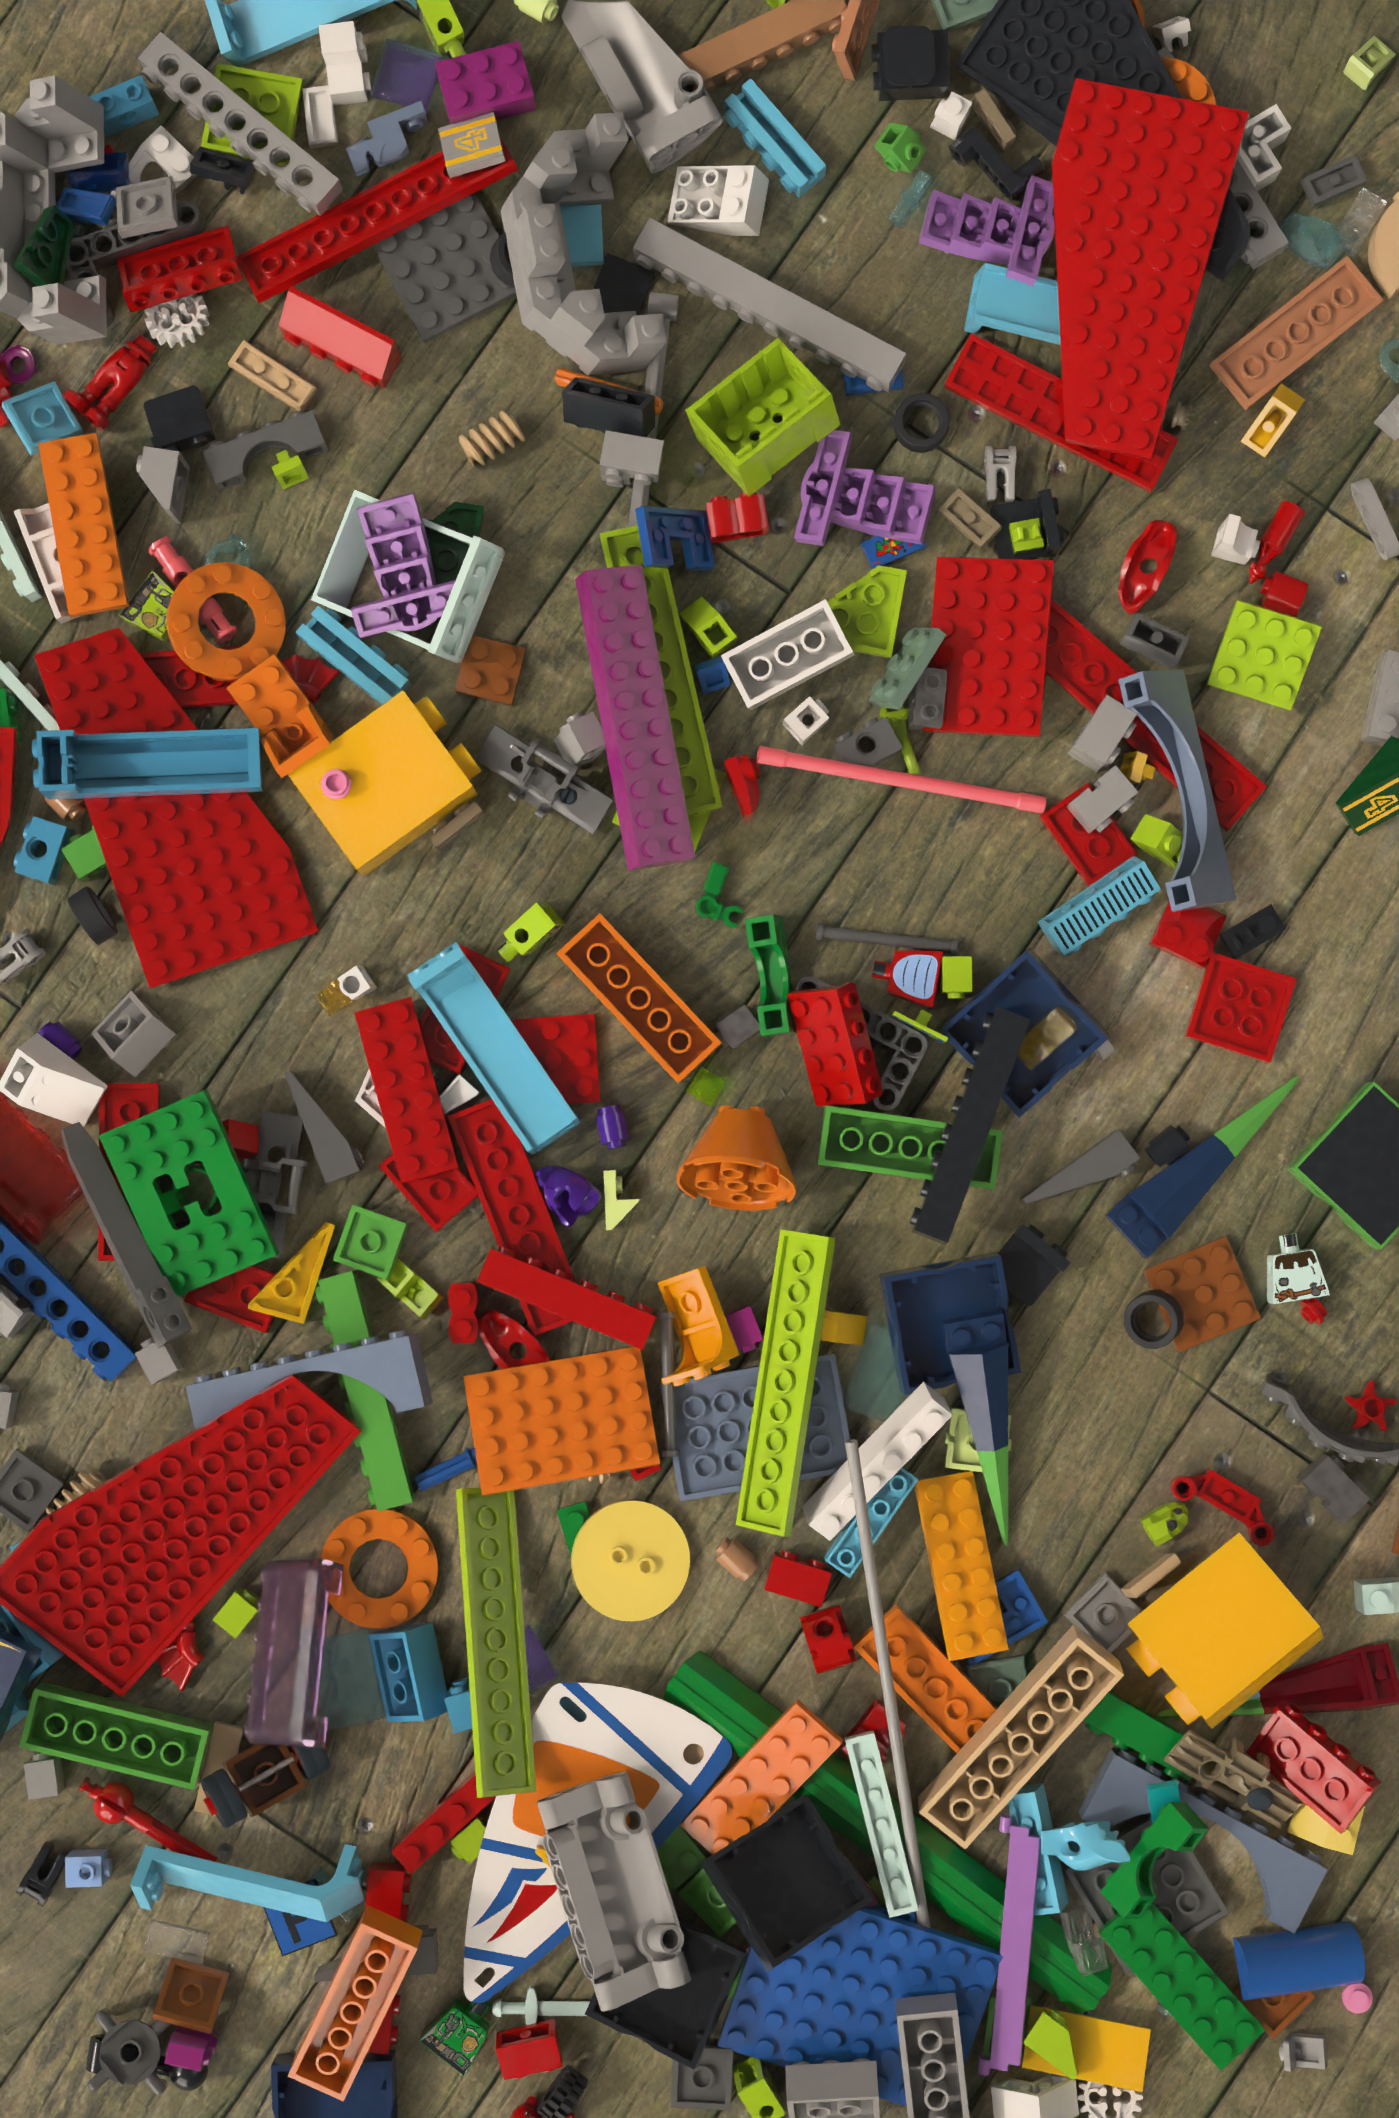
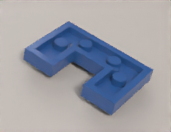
[635,506,715,571]
[966,1569,1048,1667]

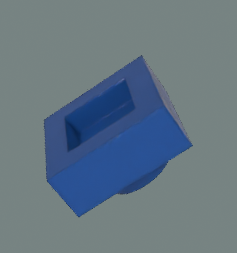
[694,656,731,695]

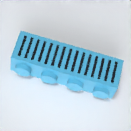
[1038,856,1161,956]

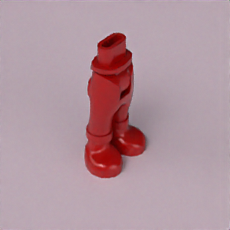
[62,334,158,432]

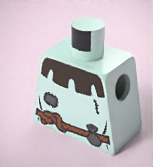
[1267,1233,1330,1304]

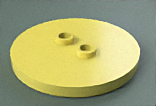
[571,1500,690,1621]

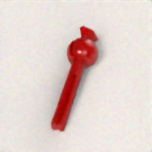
[78,1777,218,1862]

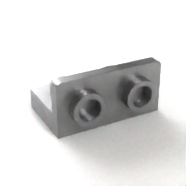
[907,667,947,732]

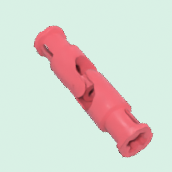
[148,536,238,645]

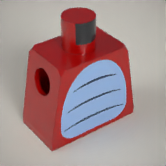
[871,950,943,1009]

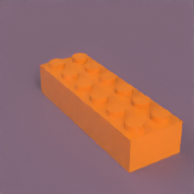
[556,913,722,1085]
[288,1905,423,2101]

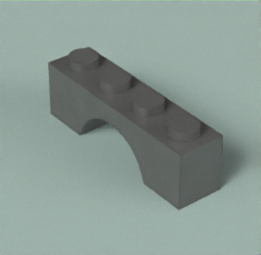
[203,410,329,491]

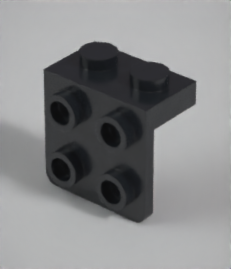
[143,385,216,453]
[990,489,1064,560]
[997,1224,1070,1306]

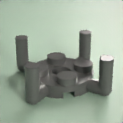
[88,2008,171,2095]

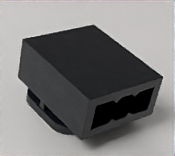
[871,26,950,101]

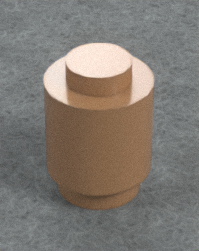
[43,795,86,822]
[715,1537,759,1581]

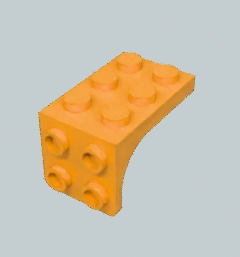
[658,1265,740,1387]

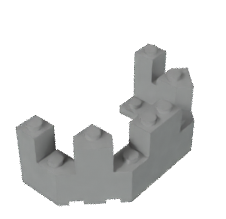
[0,75,107,345]
[501,112,667,376]

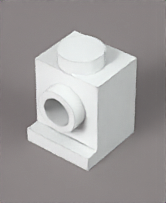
[930,92,972,141]
[783,696,829,746]

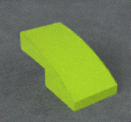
[377,1258,443,1320]

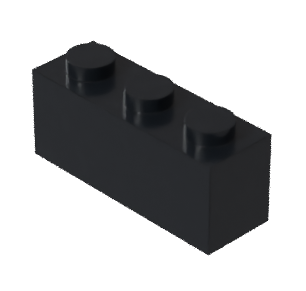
[562,377,655,437]

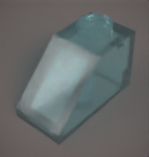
[1279,212,1346,269]

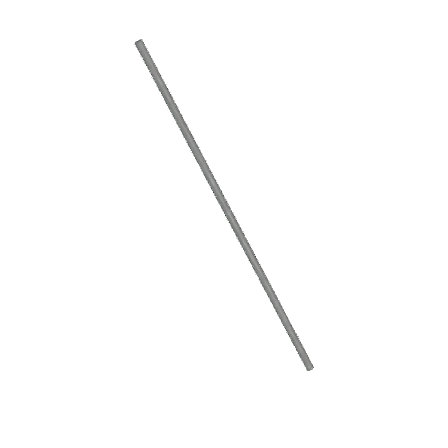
[845,1439,930,1928]

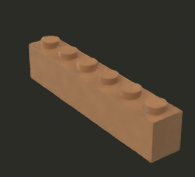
[677,0,847,94]

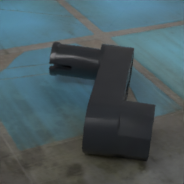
[948,127,1045,201]

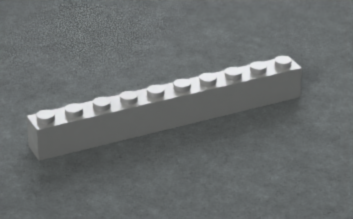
[633,218,906,392]

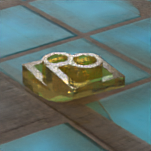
[1017,1006,1078,1070]

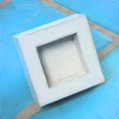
[1152,16,1191,52]

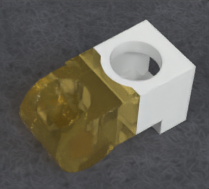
[315,966,377,1016]

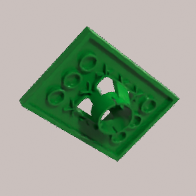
[99,1089,279,1297]

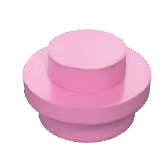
[321,769,351,799]
[1342,1983,1373,2013]

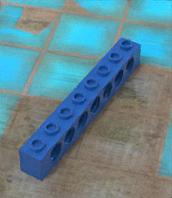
[0,1214,138,1382]

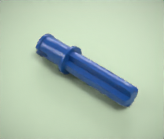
[414,1447,478,1491]

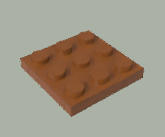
[1143,1236,1261,1352]

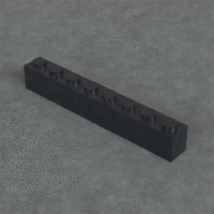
[909,1007,1031,1245]

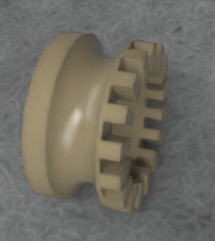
[1170,401,1192,430]

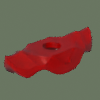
[1118,520,1177,615]
[479,1310,550,1369]

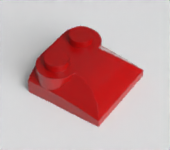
[724,754,761,823]
[1149,901,1227,969]

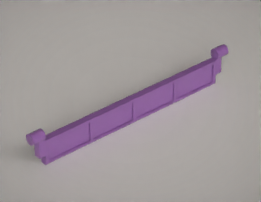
[978,1815,1041,2076]

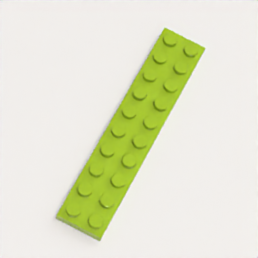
[599,525,723,816]
[736,1229,836,1537]
[456,1487,536,1798]

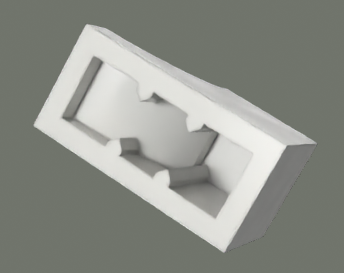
[1211,514,1260,565]

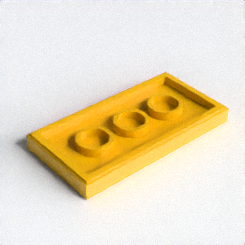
[1022,2004,1151,2092]

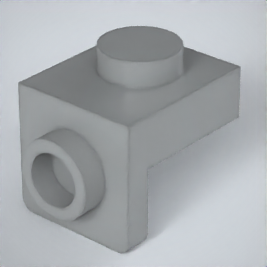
[1279,2032,1328,2072]

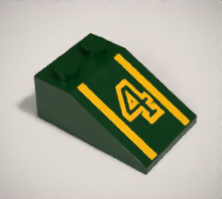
[1335,735,1399,836]

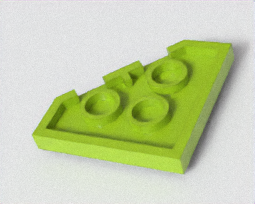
[827,565,907,658]

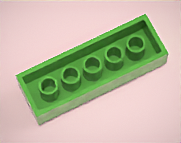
[816,1106,1003,1190]
[19,1682,214,1790]

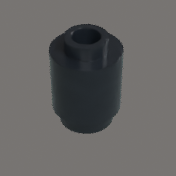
[1145,1125,1190,1167]

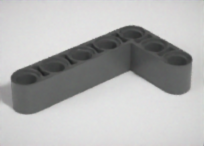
[67,201,204,327]
[795,976,928,1111]

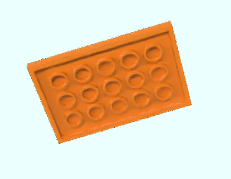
[463,1347,660,1496]

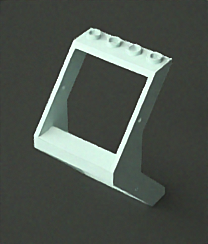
[311,490,505,663]

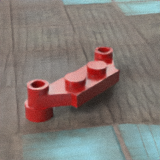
[1170,1468,1274,1546]

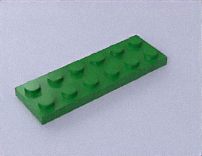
[1098,1902,1265,2071]

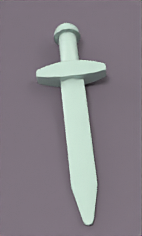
[492,1986,590,2025]

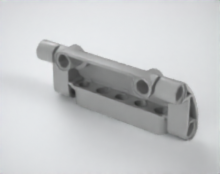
[537,1771,692,2011]

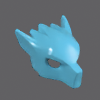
[1039,1820,1130,1871]

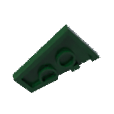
[13,205,74,286]

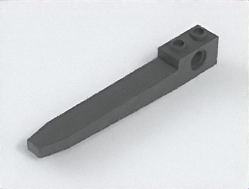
[61,1122,192,1348]

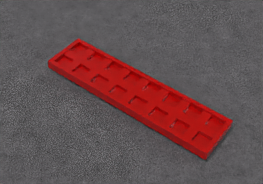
[944,333,1179,493]

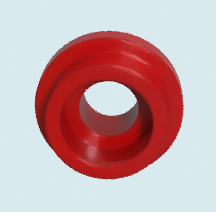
[1300,1298,1328,1325]

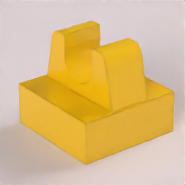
[1120,751,1156,784]

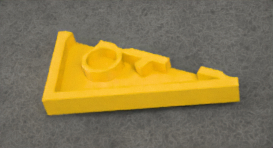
[248,1222,335,1324]

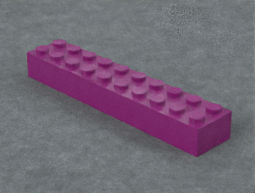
[575,565,695,871]

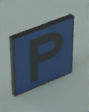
[263,1878,338,1957]

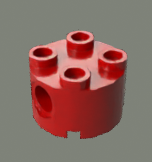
[799,1605,857,1675]

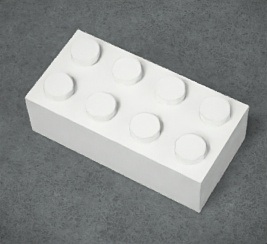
[721,599,855,710]

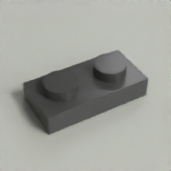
[1300,154,1368,208]

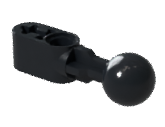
[85,2034,208,2091]

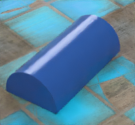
[1233,1921,1365,2001]

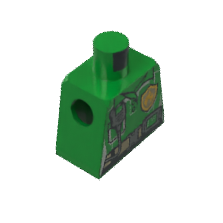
[419,1999,491,2076]

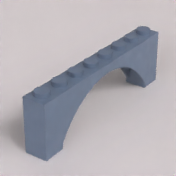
[1119,670,1236,912]
[186,1329,433,1429]
[1078,1749,1328,1934]

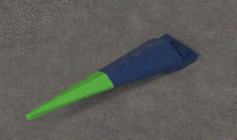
[1105,1077,1299,1259]
[942,1310,1008,1546]

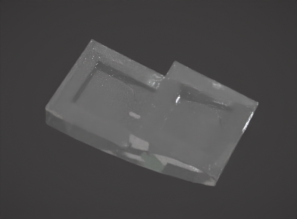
[1329,187,1388,257]
[1060,1905,1108,1975]

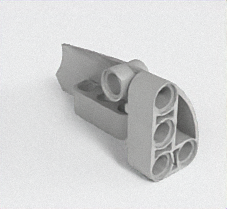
[561,0,723,173]

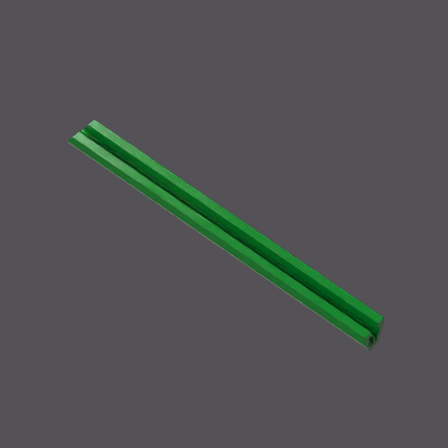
[663,1651,1112,2013]

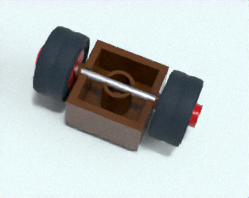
[201,1721,331,1828]

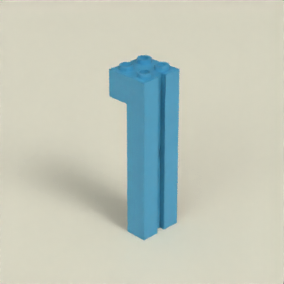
[32,728,264,800]

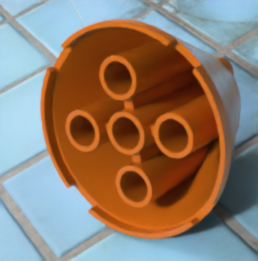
[677,1105,796,1211]

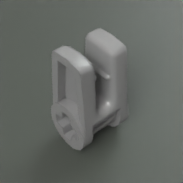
[984,446,1016,502]
[0,929,46,985]

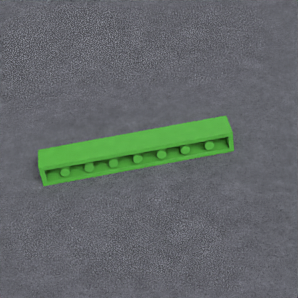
[315,1270,416,1511]

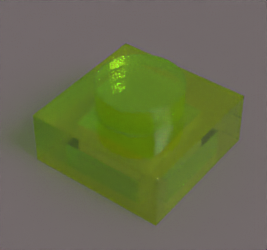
[686,1067,726,1107]

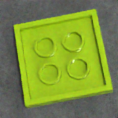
[201,63,304,166]
[1206,599,1322,710]

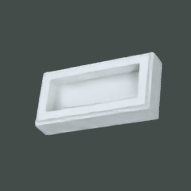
[302,85,339,149]

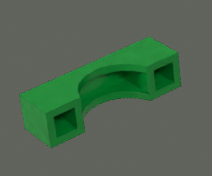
[745,914,797,1037]
[1100,1802,1209,1919]

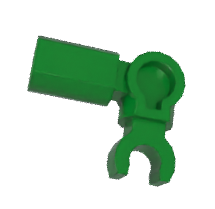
[695,862,743,928]

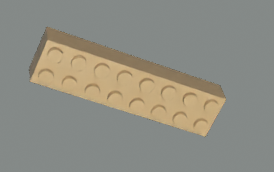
[918,1624,1124,1850]

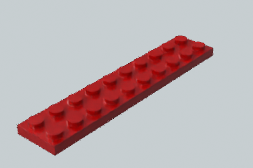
[237,140,518,304]
[1046,599,1267,832]

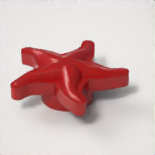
[1344,1381,1397,1431]

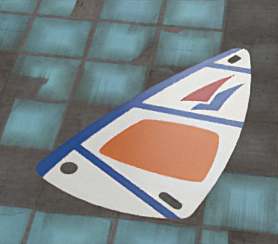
[464,1683,732,2003]

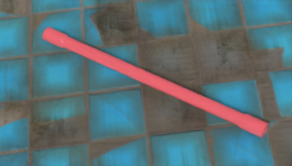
[756,745,1046,814]

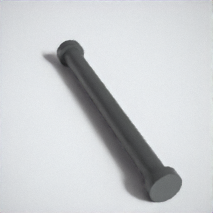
[816,923,958,956]
[658,1312,680,1457]

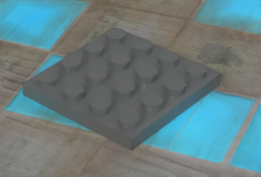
[372,193,516,344]
[1064,1815,1229,1975]

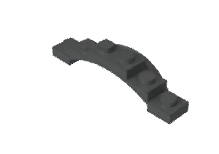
[1261,1374,1399,1466]

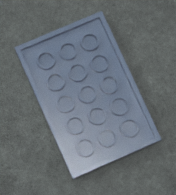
[660,1353,850,1501]

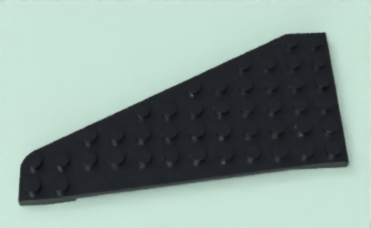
[955,0,1250,282]

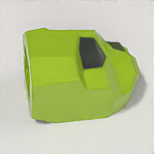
[1139,1502,1189,1547]

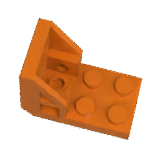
[227,653,334,778]

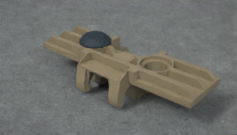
[1164,1730,1303,1829]

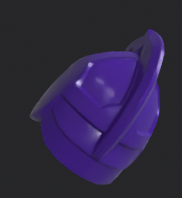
[536,1165,601,1227]

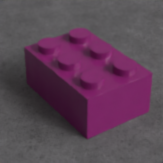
[435,41,536,124]

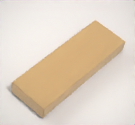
[227,340,317,411]
[194,1721,245,1816]

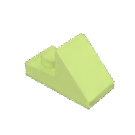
[1343,36,1396,90]
[604,1170,641,1230]

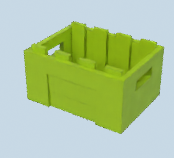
[685,338,841,496]

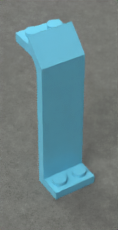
[205,0,417,67]
[964,263,1061,345]
[407,942,581,1155]
[130,1844,365,1922]

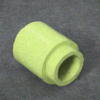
[514,0,559,24]

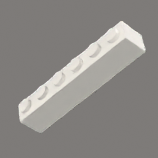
[802,1382,953,1541]

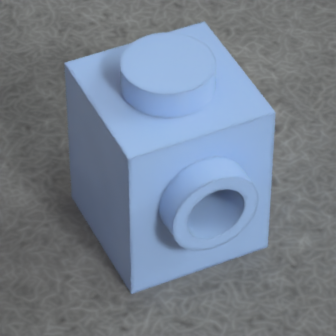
[65,1849,113,1888]

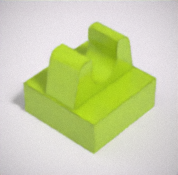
[272,450,309,490]
[1009,518,1044,554]

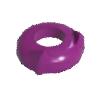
[2,345,38,384]

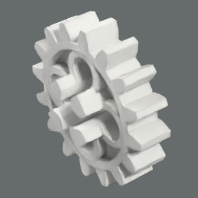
[144,294,210,348]
[1077,2081,1143,2118]

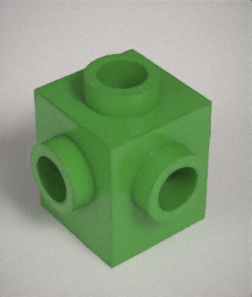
[874,123,927,173]

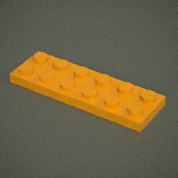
[914,1471,1009,1661]

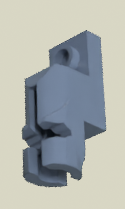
[346,101,428,177]

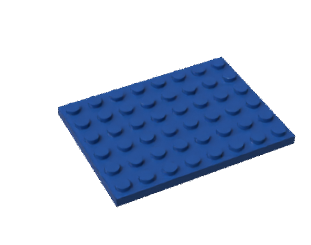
[718,1907,1003,2107]

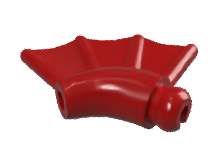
[280,654,340,703]
[156,1619,205,1692]

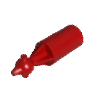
[1249,501,1305,584]

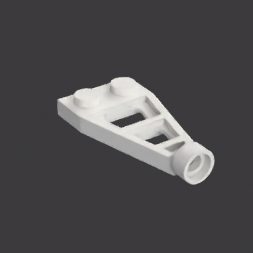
[96,126,198,230]

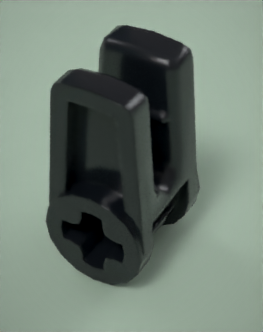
[16,1841,69,1907]

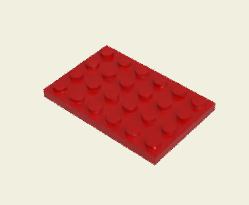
[923,557,1055,737]

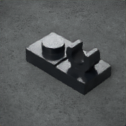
[190,146,255,194]
[1219,904,1286,959]

